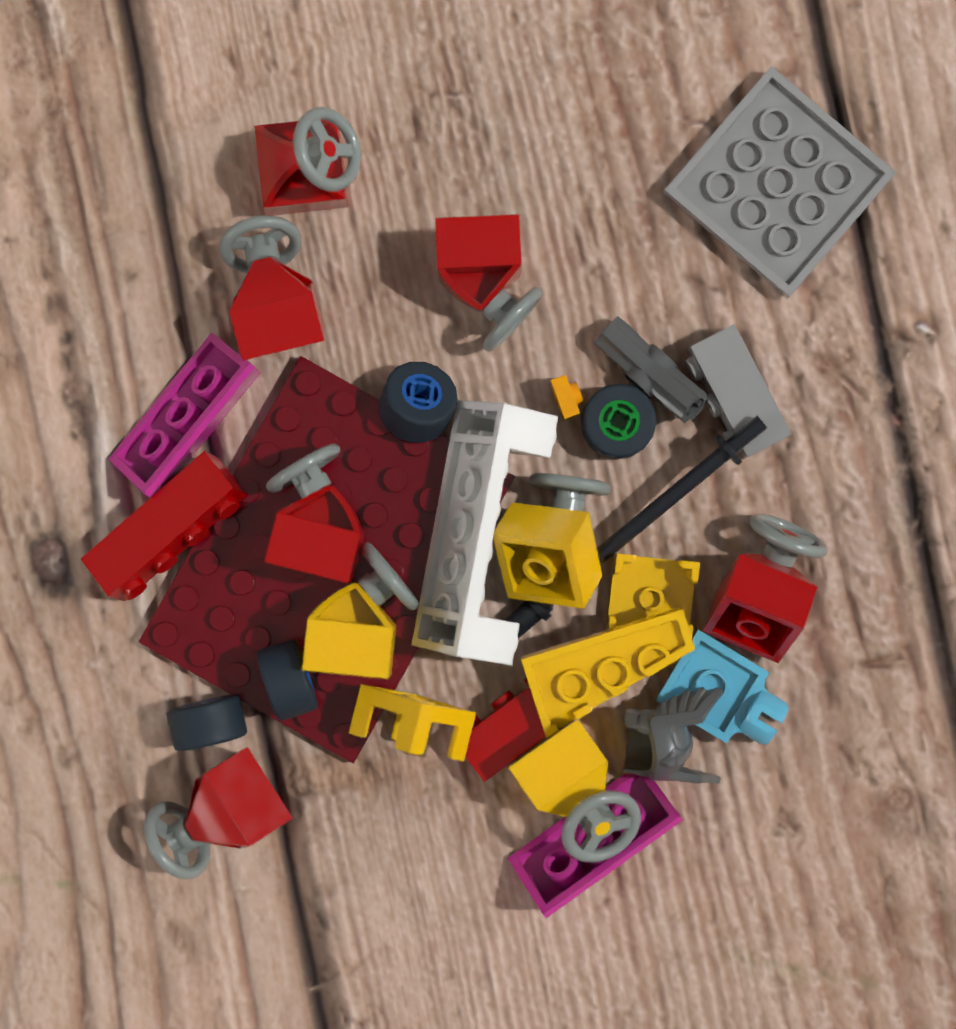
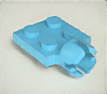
[656,630,789,744]

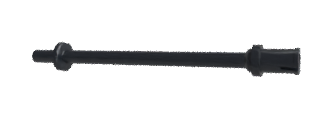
[502,416,767,640]

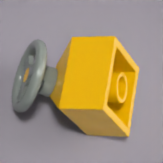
[493,473,611,609]
[302,542,418,679]
[509,719,641,862]

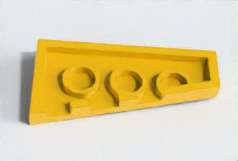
[521,606,695,739]

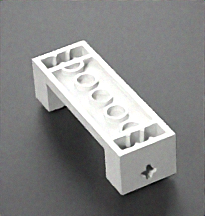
[411,400,558,665]

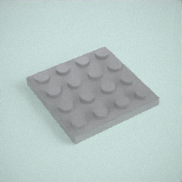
[663,66,897,299]

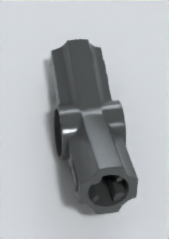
[594,316,708,423]

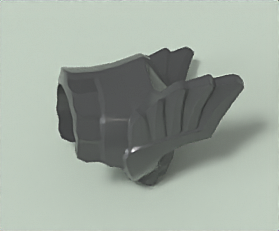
[623,687,723,784]

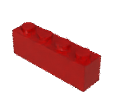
[81,451,248,601]
[465,677,546,782]

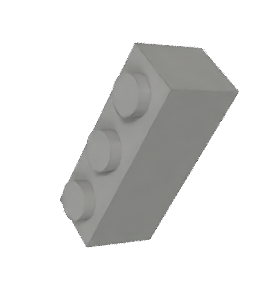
[685,324,792,460]

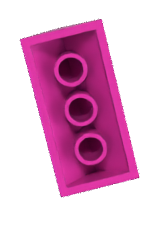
[108,332,261,498]
[508,773,683,918]

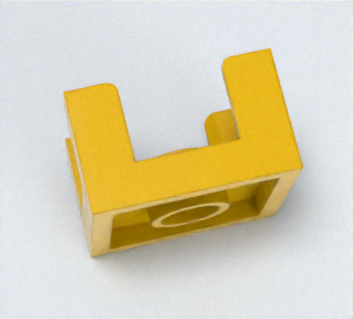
[606,553,700,637]
[349,684,476,761]

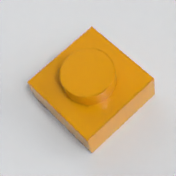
[549,375,584,422]

